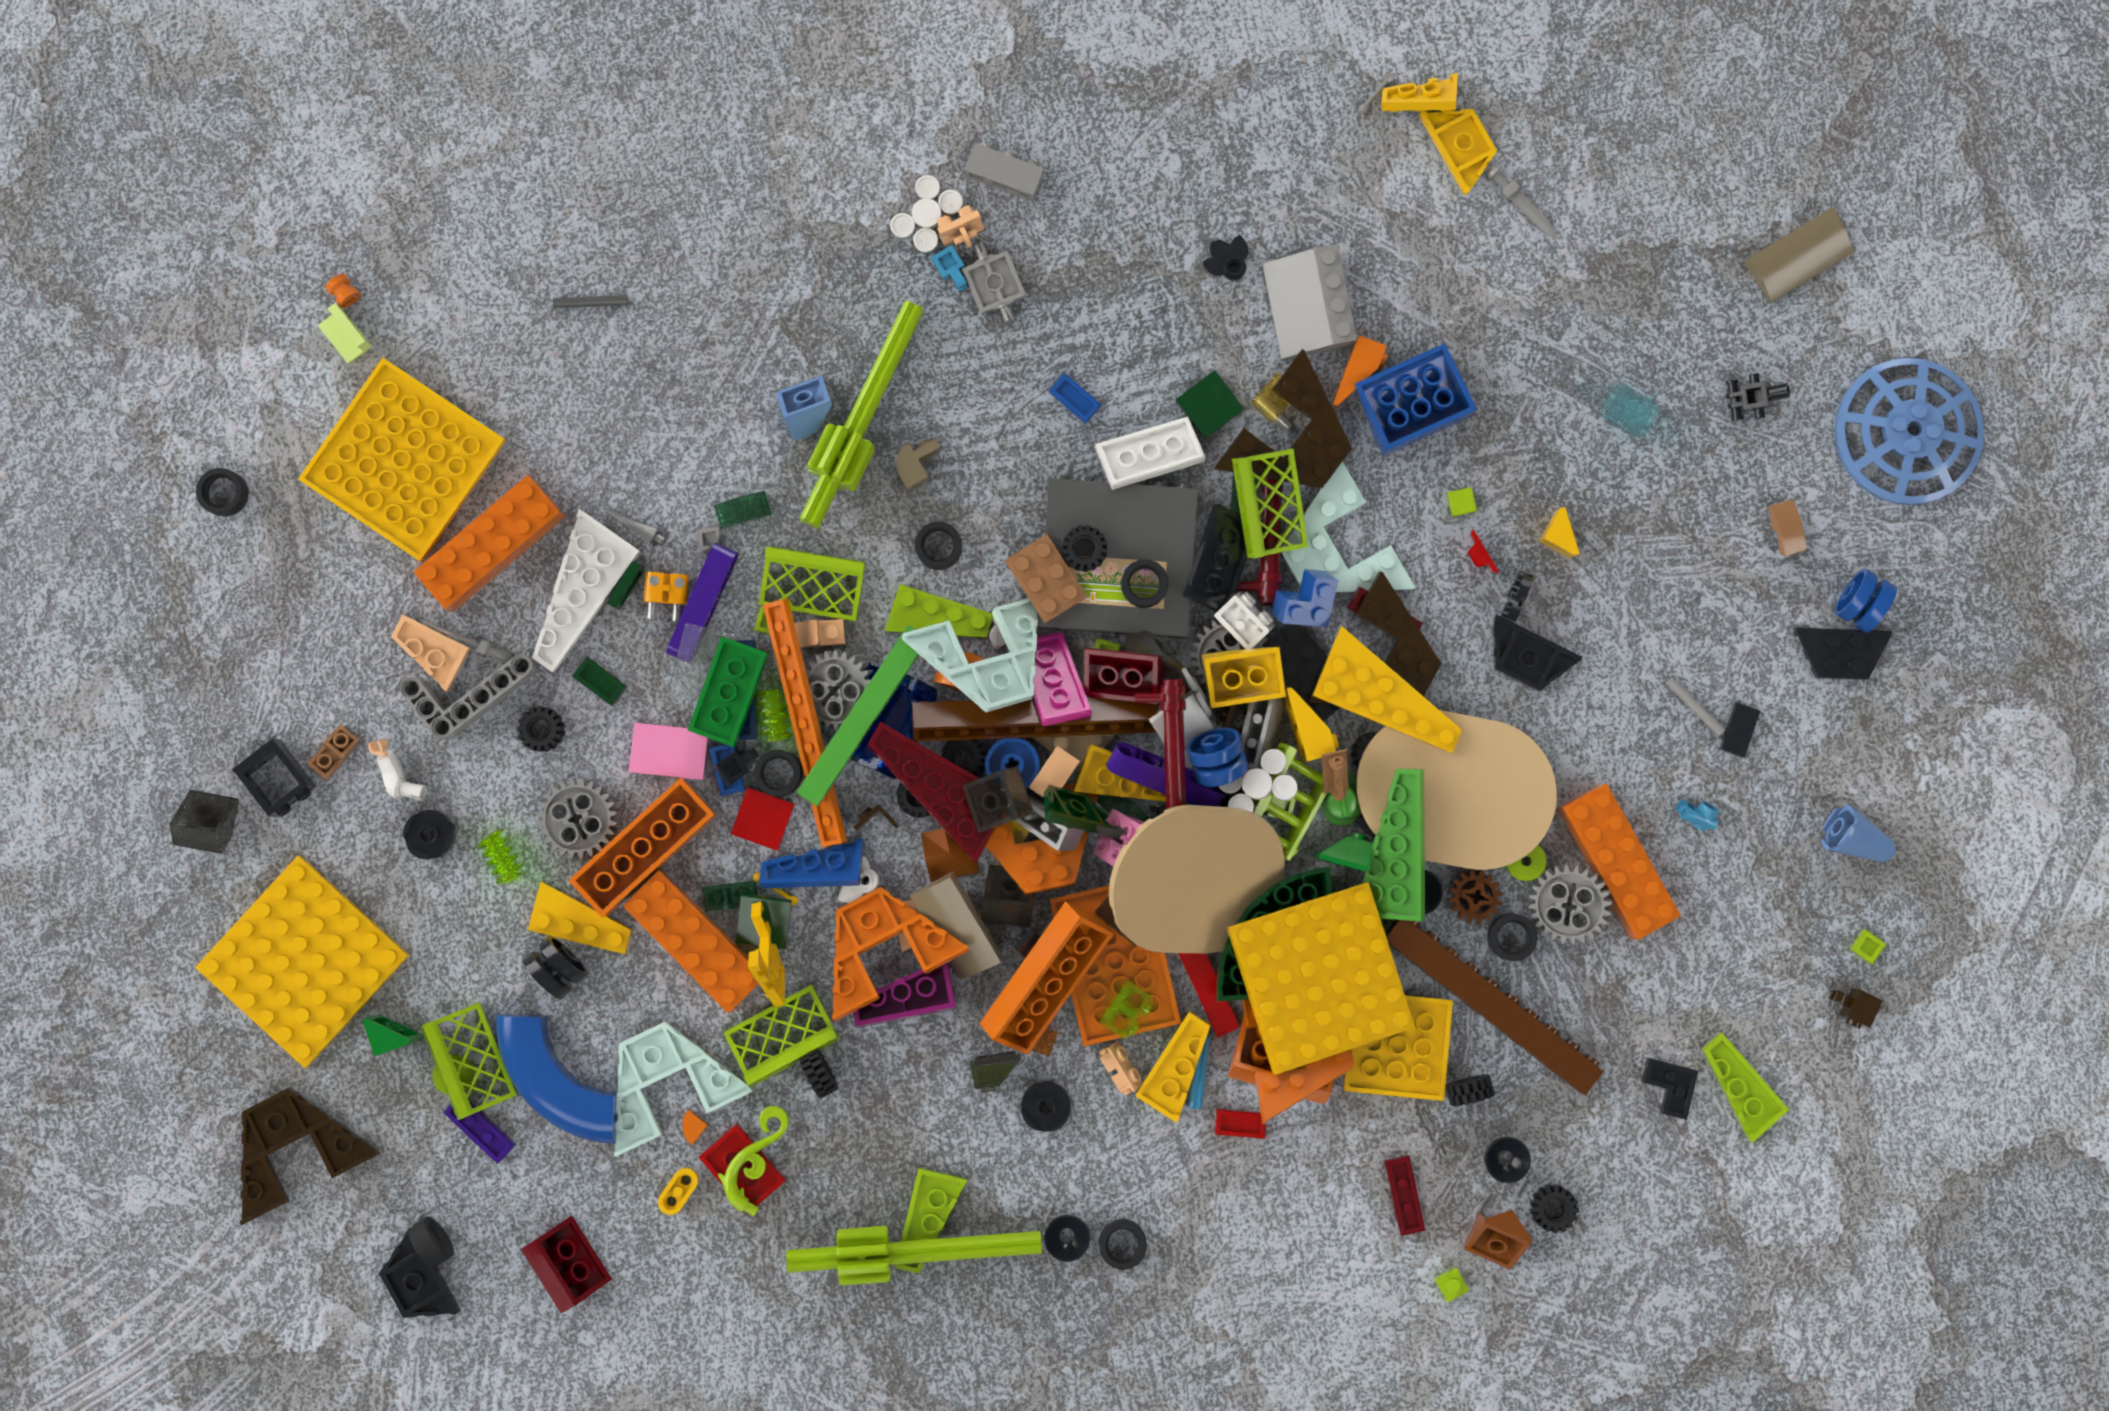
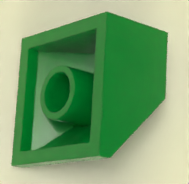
[1313,833,1372,872]

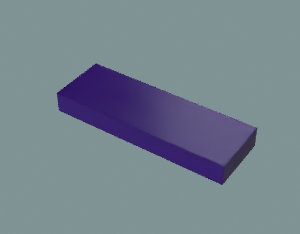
[443,1099,517,1164]

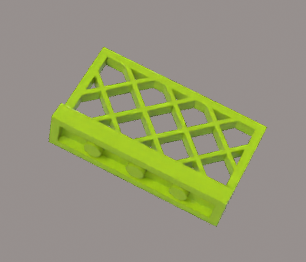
[1232,449,1308,558]
[758,546,867,621]
[723,985,841,1087]
[420,1002,517,1120]

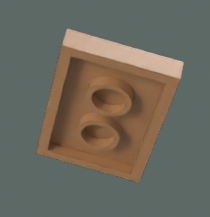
[1005,534,1087,624]

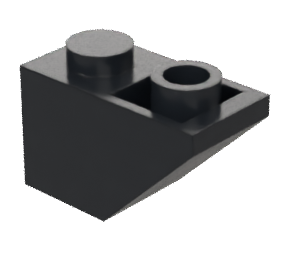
[1013,928,1041,958]

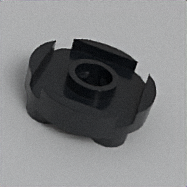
[1501,571,1533,622]
[403,810,456,860]
[1021,1080,1071,1132]

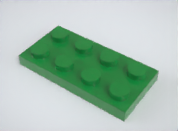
[688,636,769,747]

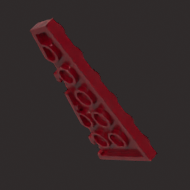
[867,722,1012,863]

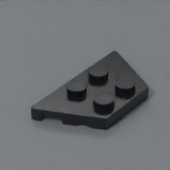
[1493,614,1583,692]
[1793,628,1892,680]
[379,1229,462,1318]

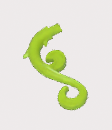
[718,1106,789,1216]

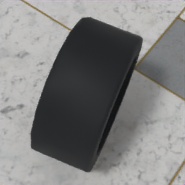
[196,468,249,517]
[915,522,962,570]
[1121,559,1169,608]
[754,749,803,797]
[1487,913,1538,962]
[409,1216,454,1268]
[1099,1219,1147,1270]

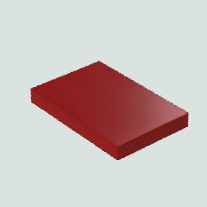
[698,1123,786,1215]

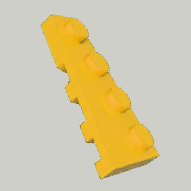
[1072,744,1166,802]
[528,881,633,954]
[1135,1011,1211,1123]

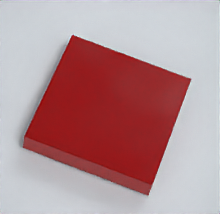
[731,787,795,851]

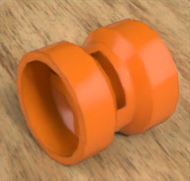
[325,273,361,309]

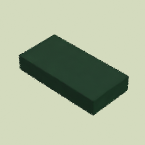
[607,561,645,610]
[572,657,628,706]

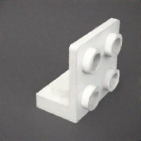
[1214,591,1275,649]

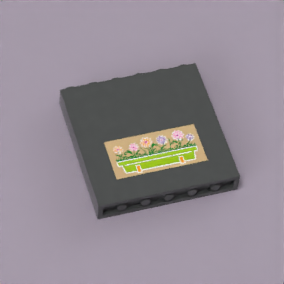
[1039,475,1198,639]

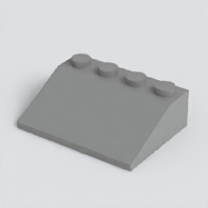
[1262,244,1357,360]

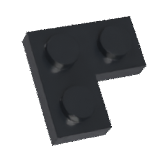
[1641,1057,1698,1120]

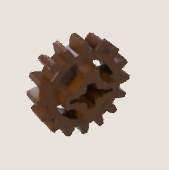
[1447,870,1503,924]

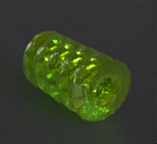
[755,690,793,743]
[477,828,527,885]

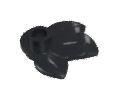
[1203,235,1249,281]

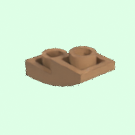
[1769,499,1807,556]
[306,724,360,781]

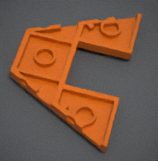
[985,783,1099,895]
[832,887,970,1022]
[1242,999,1355,1124]

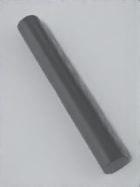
[553,295,628,308]

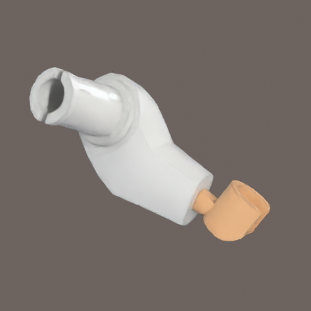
[368,739,427,801]

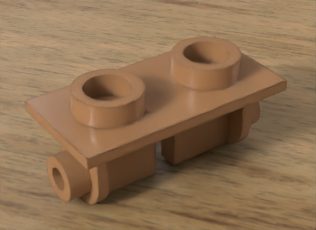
[1322,749,1348,801]

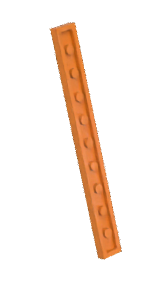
[763,598,847,847]

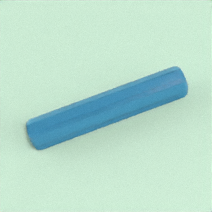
[1188,1035,1210,1109]

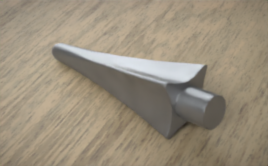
[606,509,667,547]

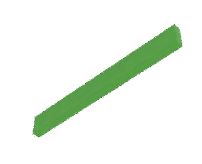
[796,625,919,807]

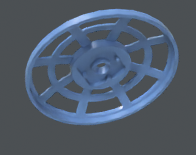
[1834,358,1984,505]

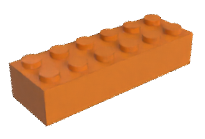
[413,475,566,613]
[568,777,718,917]
[1557,783,1681,940]
[623,870,759,1014]
[979,901,1114,1055]

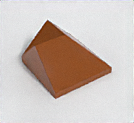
[921,829,980,882]
[1464,1210,1532,1270]

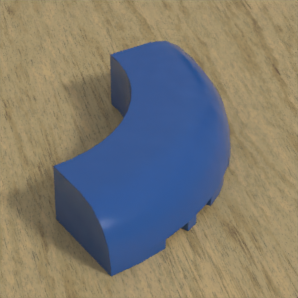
[496,1014,617,1144]

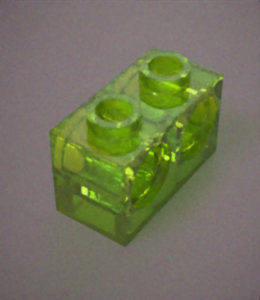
[1099,979,1154,1040]

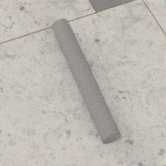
[1665,677,1725,736]

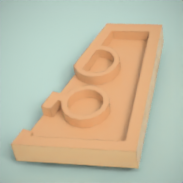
[391,614,471,693]

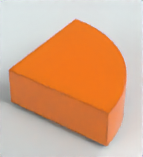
[682,1109,709,1145]

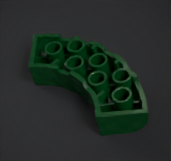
[1216,867,1332,1002]

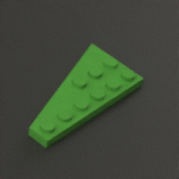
[1363,768,1425,921]

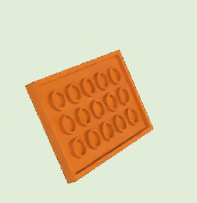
[1049,885,1181,1047]

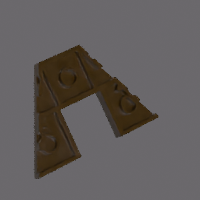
[1213,349,1352,489]
[1307,571,1441,704]
[240,1087,380,1226]

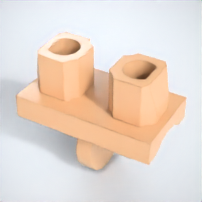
[937,205,984,248]

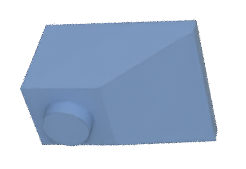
[776,376,832,441]

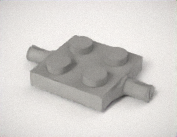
[962,242,1026,323]

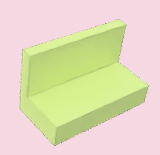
[318,303,372,364]

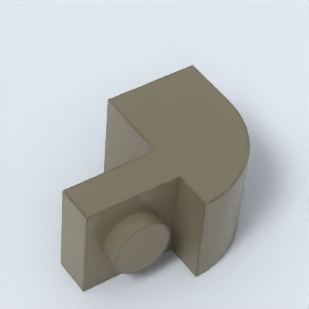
[896,439,941,493]

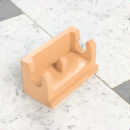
[1029,745,1080,797]

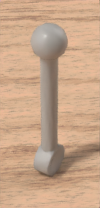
[1359,73,1394,114]

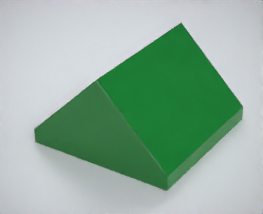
[363,1014,424,1057]

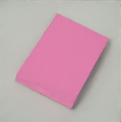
[629,722,709,780]

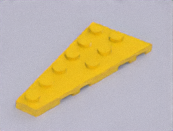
[1312,626,1462,753]

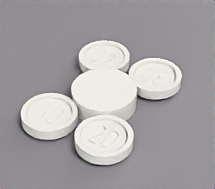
[890,175,963,253]
[1219,749,1298,812]

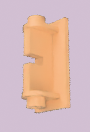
[1099,1041,1142,1096]

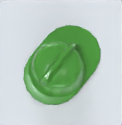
[1321,770,1361,826]

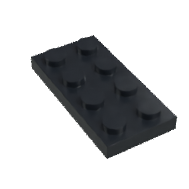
[1183,504,1247,612]
[1263,624,1340,722]

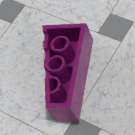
[853,963,957,1028]

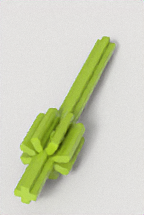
[800,301,923,529]
[786,1226,1042,1286]

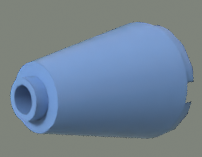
[1821,804,1896,862]

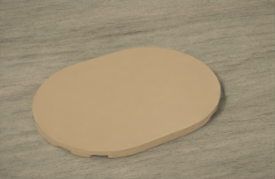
[1356,711,1557,870]
[1109,805,1285,953]

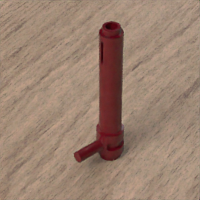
[1236,479,1282,605]
[1135,679,1186,809]

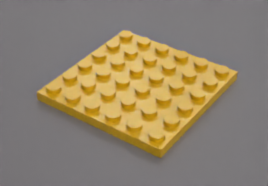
[298,357,507,563]
[195,855,410,1068]
[1227,882,1415,1075]

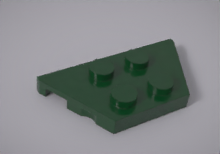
[1044,785,1124,839]

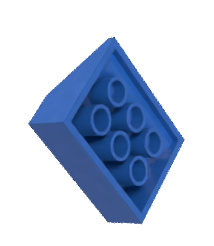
[1355,343,1477,457]

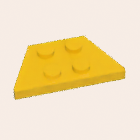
[1418,109,1497,196]

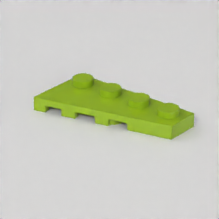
[885,584,993,638]
[1701,1033,1789,1143]
[894,1167,968,1274]

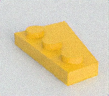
[1381,73,1458,112]

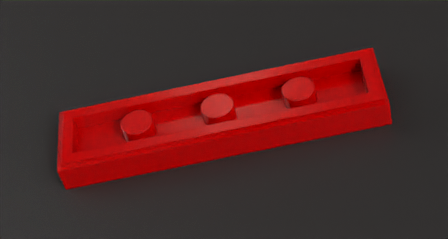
[1178,953,1240,1038]

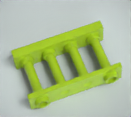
[1252,742,1327,861]

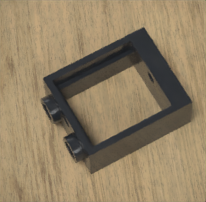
[232,738,316,817]

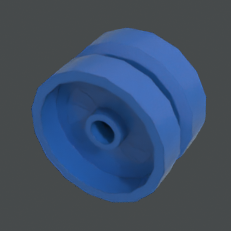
[1834,568,1897,633]
[1186,728,1249,787]
[985,738,1040,793]

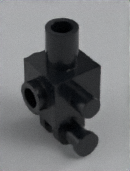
[1726,373,1790,421]

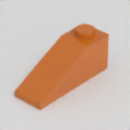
[1331,335,1388,410]

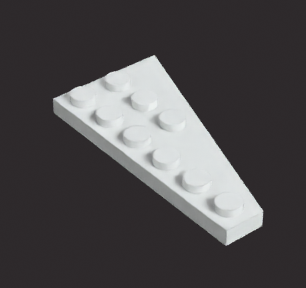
[532,509,641,673]

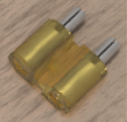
[1250,371,1292,430]

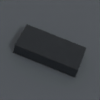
[1719,703,1760,758]

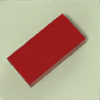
[1214,1108,1266,1139]

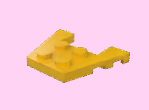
[748,902,786,1007]

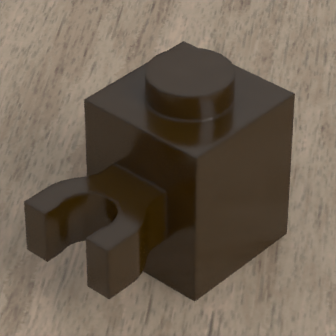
[1828,988,1883,1029]

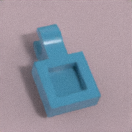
[931,245,968,292]

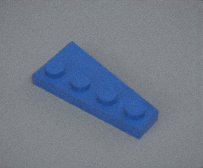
[759,838,864,888]

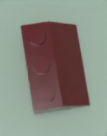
[1084,647,1165,704]
[521,1216,612,1314]

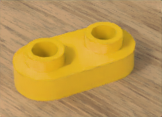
[658,1167,699,1215]

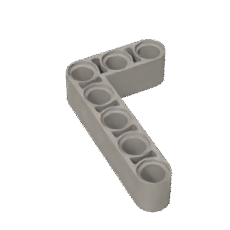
[400,654,537,740]

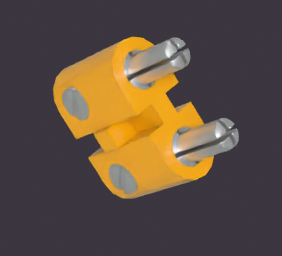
[643,572,689,622]

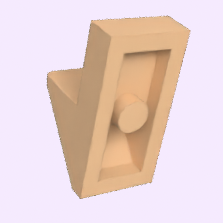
[794,619,846,648]

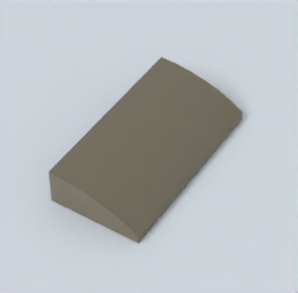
[1744,207,1854,303]
[909,872,1003,979]

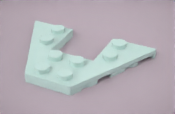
[1280,461,1415,593]
[901,599,1038,712]
[614,1021,754,1157]

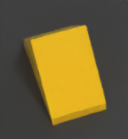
[1539,507,1580,559]

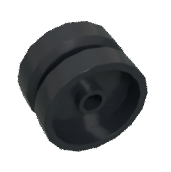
[523,935,588,1000]

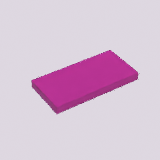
[1033,632,1092,726]

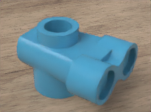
[1676,800,1720,831]

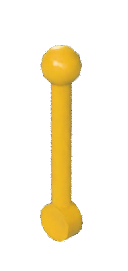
[753,872,798,905]

